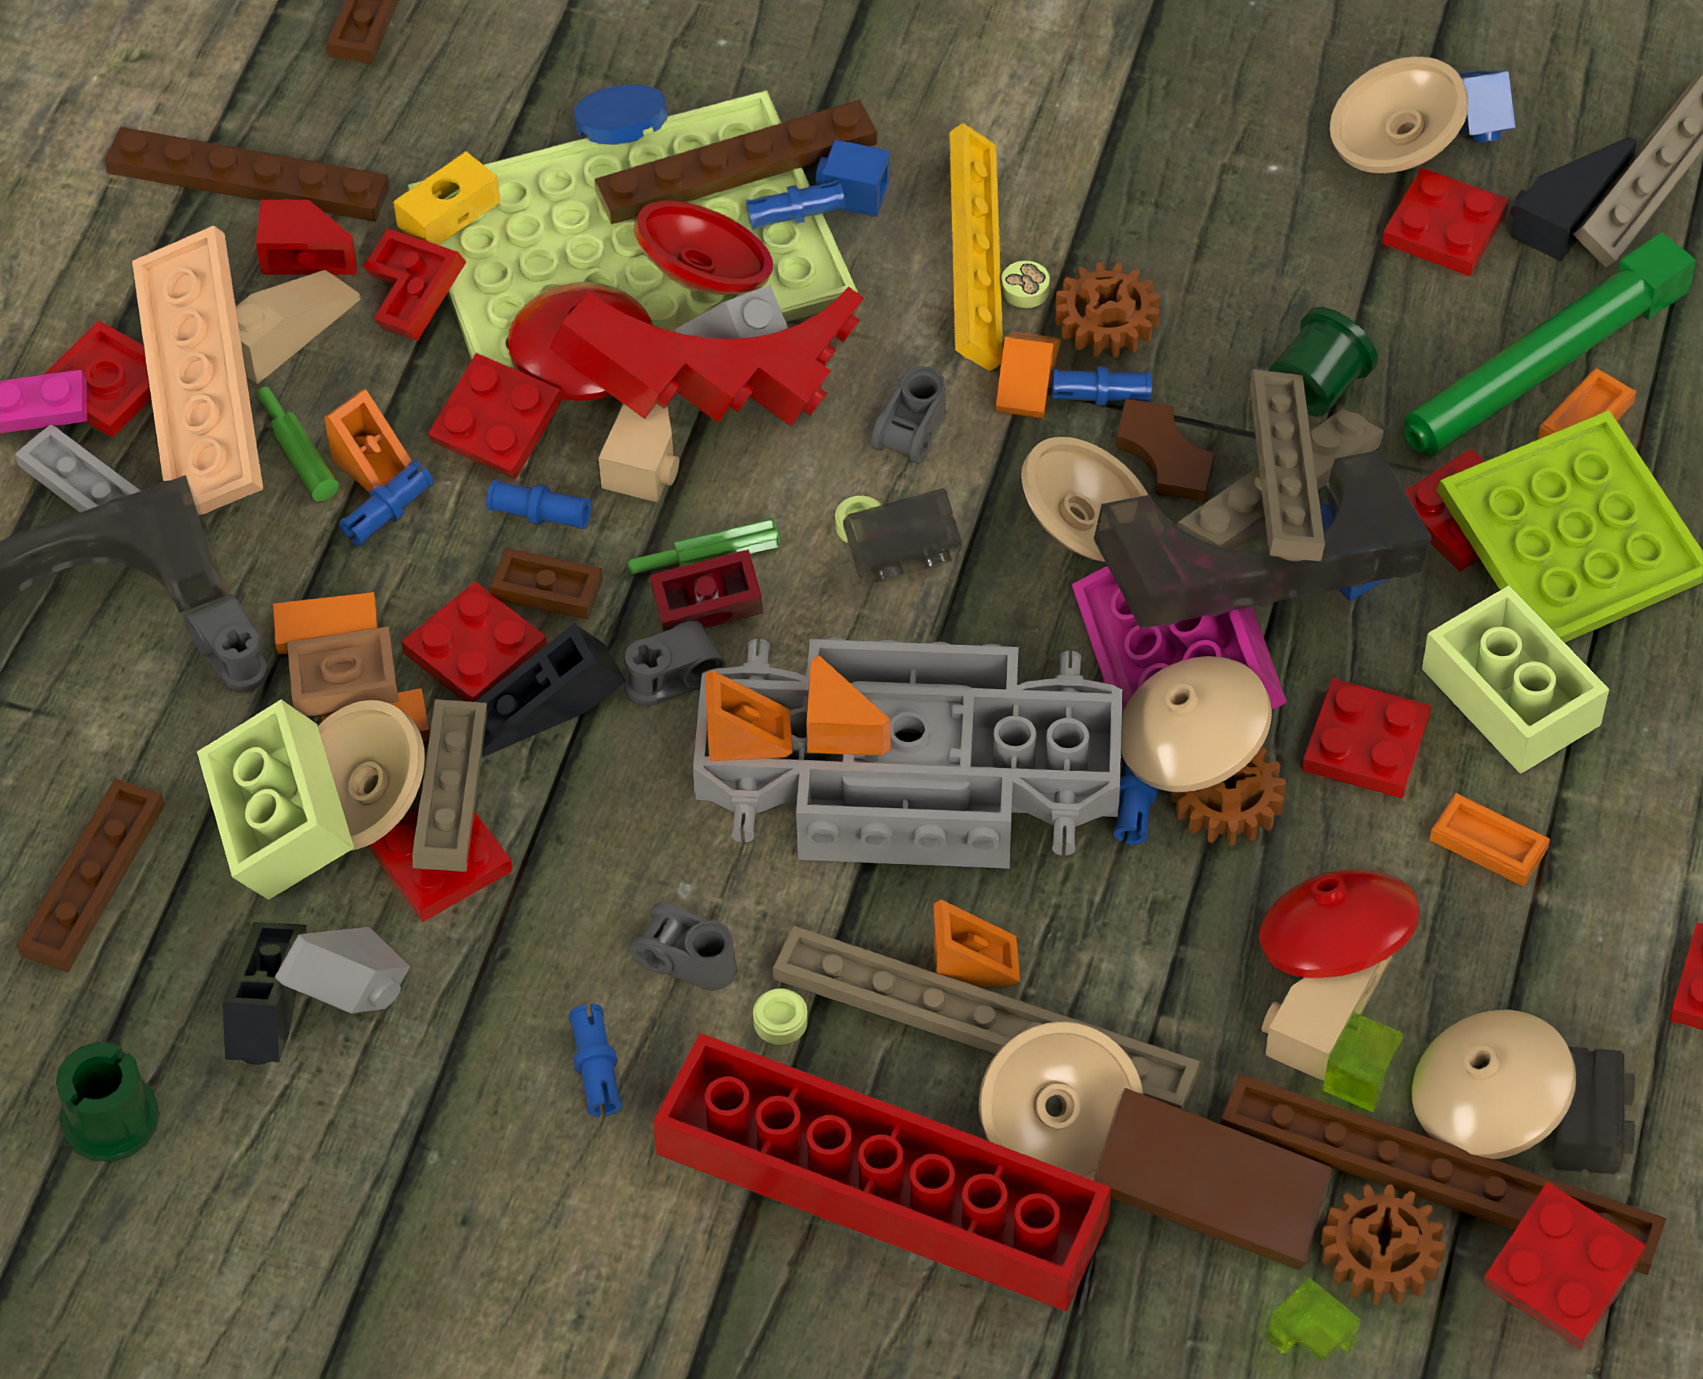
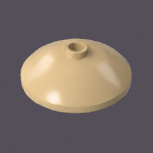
[1330,57,1469,173]
[1021,437,1157,563]
[1121,656,1272,792]
[318,700,425,851]
[1412,1010,1576,1159]
[979,1022,1144,1180]

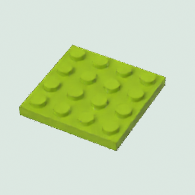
[1436,410,1703,643]

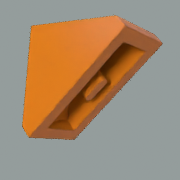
[995,331,1061,419]
[324,389,419,492]
[806,655,891,756]
[705,670,792,761]
[933,899,1020,988]

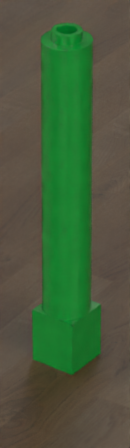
[1403,232,1696,456]

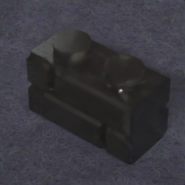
[843,488,962,583]
[1552,1046,1635,1174]

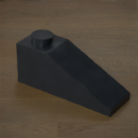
[1510,137,1637,262]
[475,623,626,758]
[222,922,307,1065]

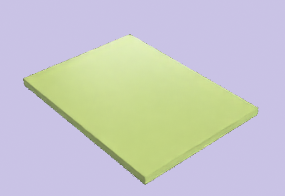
[408,91,858,369]

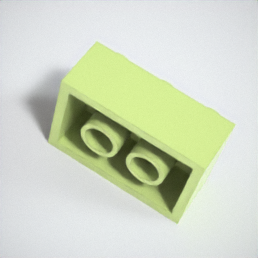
[1422,585,1609,774]
[197,699,354,900]

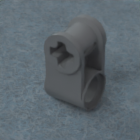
[871,366,946,464]
[184,594,268,691]
[624,621,726,706]
[629,902,737,991]

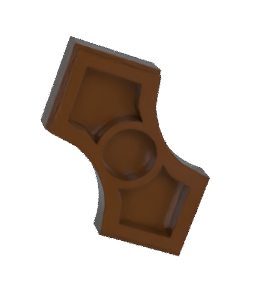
[1116,399,1214,502]

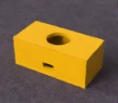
[394,151,500,245]

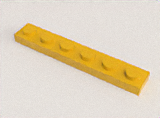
[950,123,1003,372]

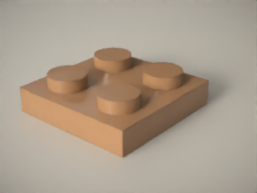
[287,626,399,717]

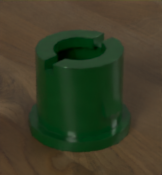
[1269,307,1378,416]
[56,1042,160,1162]

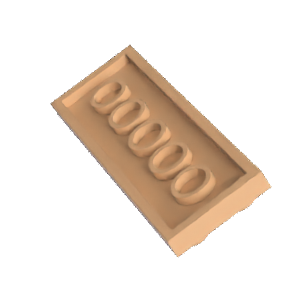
[132,226,263,522]

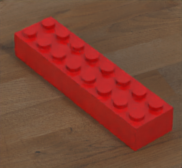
[653,1033,1111,1312]

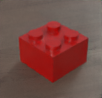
[1485,1182,1646,1350]

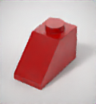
[256,199,358,275]

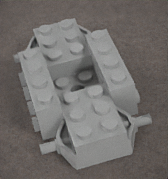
[693,638,1122,868]

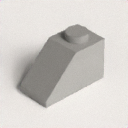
[674,285,788,339]
[275,927,410,1014]

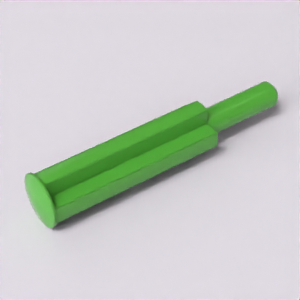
[257,387,339,502]
[627,518,780,574]

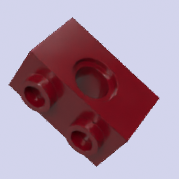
[650,549,763,632]

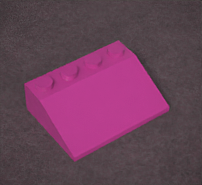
[1072,530,1287,713]

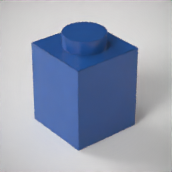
[816,140,890,217]

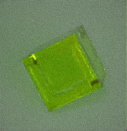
[1323,1012,1403,1112]
[1267,1277,1361,1361]

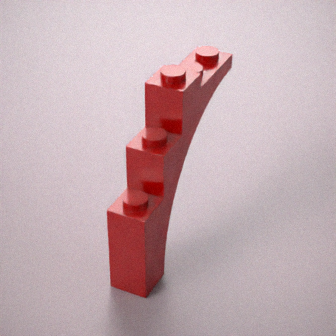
[549,287,864,426]

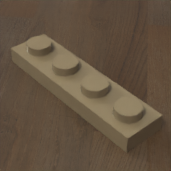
[413,699,487,872]

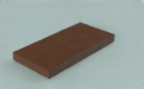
[1093,1087,1332,1270]

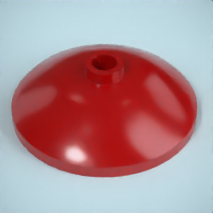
[634,201,774,295]
[508,282,653,401]
[1259,869,1420,978]

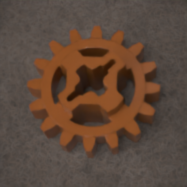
[1055,262,1160,357]
[1170,747,1286,845]
[1321,1184,1446,1305]

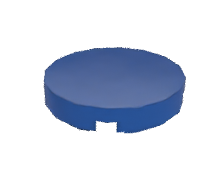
[574,84,668,145]

